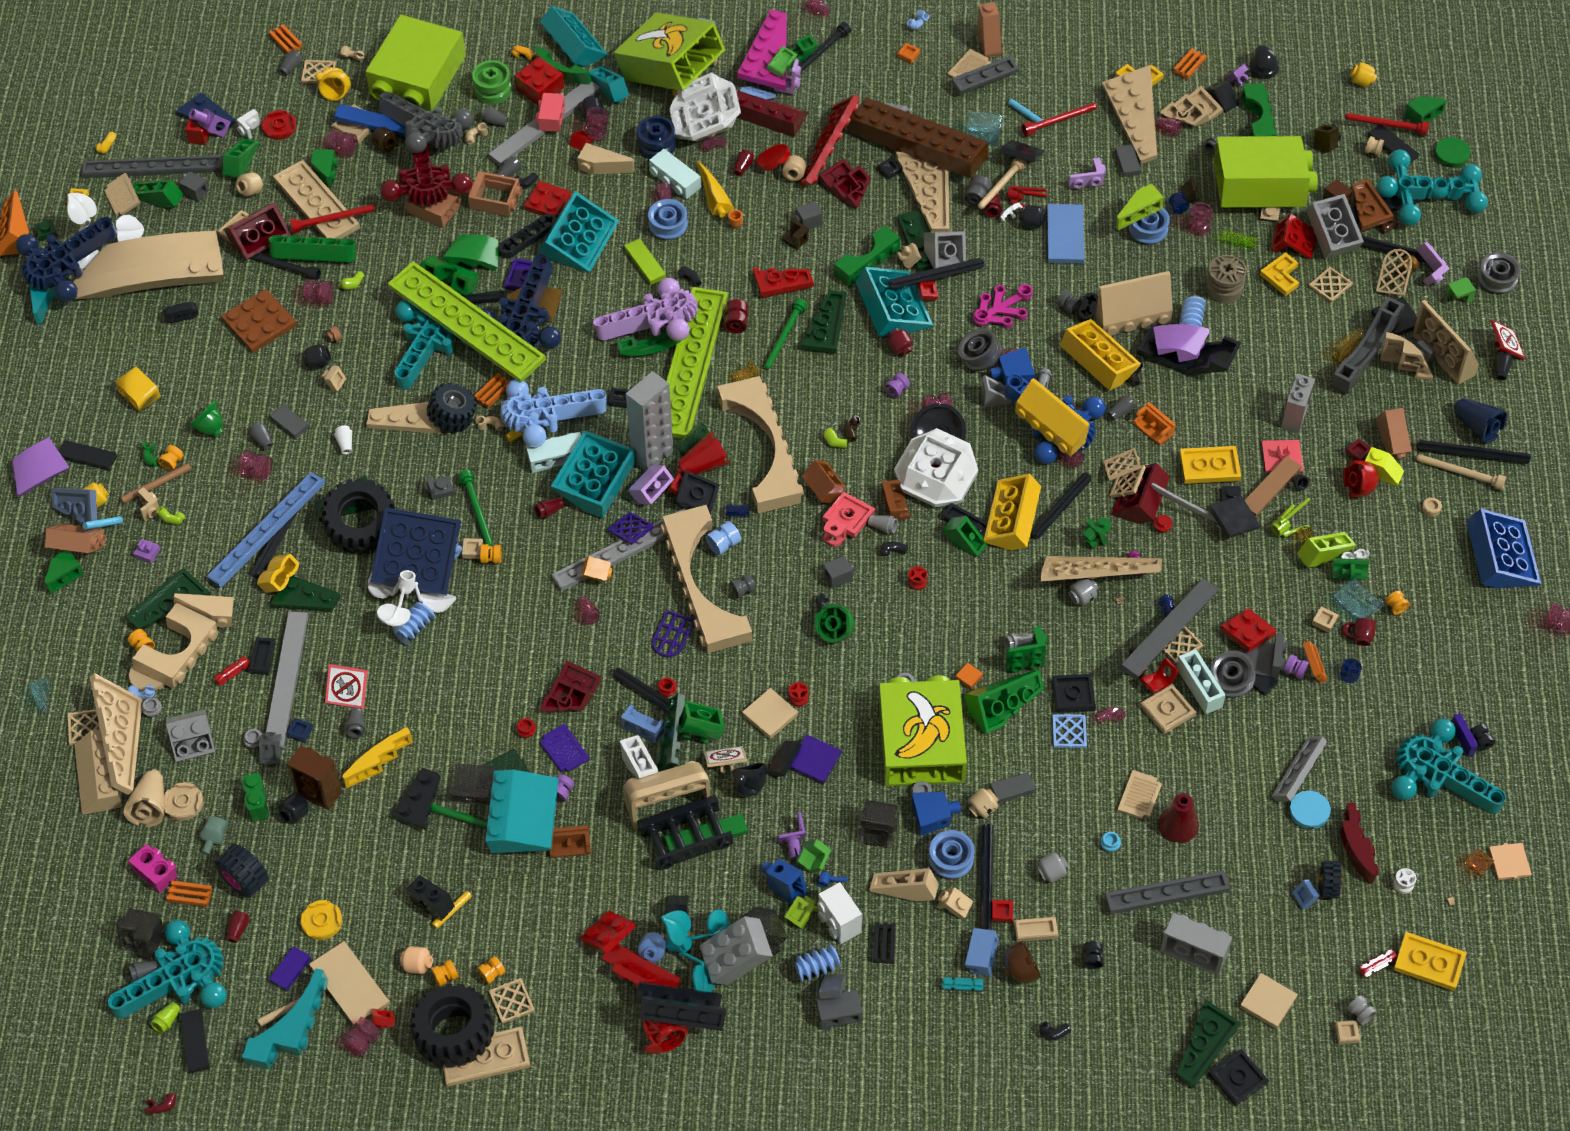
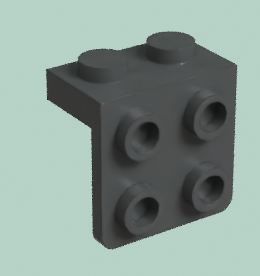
[1241,633,1287,679]

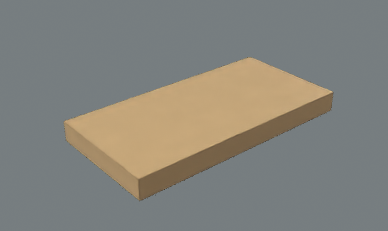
[309,941,390,1028]
[443,1026,531,1087]

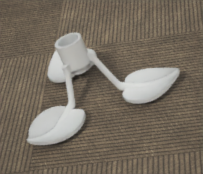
[67,193,144,271]
[368,570,456,626]

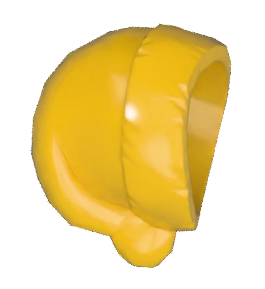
[315,67,351,101]

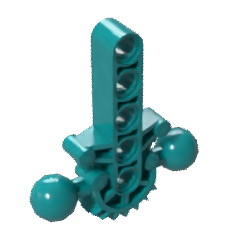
[395,300,469,389]
[1391,718,1506,814]
[108,919,227,1018]

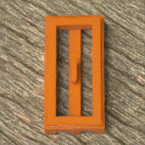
[269,24,302,53]
[1173,48,1207,80]
[474,373,510,408]
[1303,641,1327,683]
[166,881,213,907]

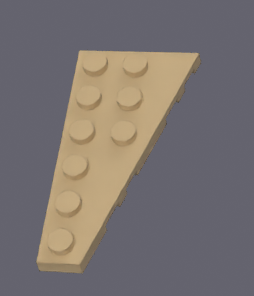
[1102,65,1157,164]
[896,152,949,232]
[1041,556,1162,581]
[90,673,143,795]

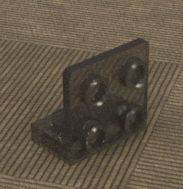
[448,763,496,806]

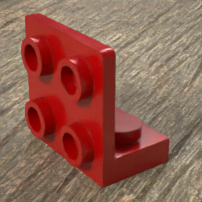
[1271,213,1316,259]

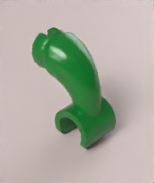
[143,441,159,467]

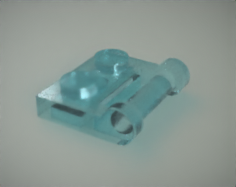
[1332,578,1385,620]

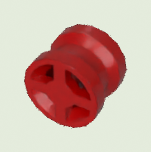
[908,566,928,591]
[789,682,808,707]

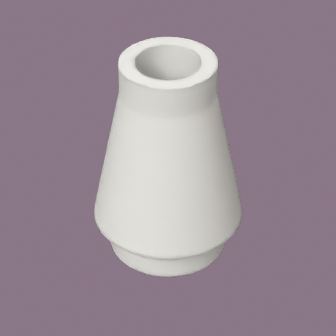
[334,426,352,455]

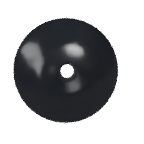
[911,403,966,441]

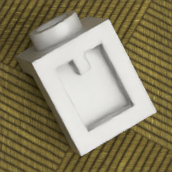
[237,109,260,139]

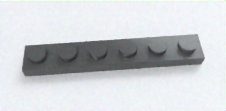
[1105,870,1230,915]

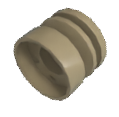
[1206,255,1247,304]

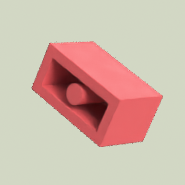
[536,93,565,132]

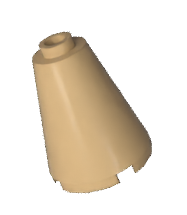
[123,771,164,827]

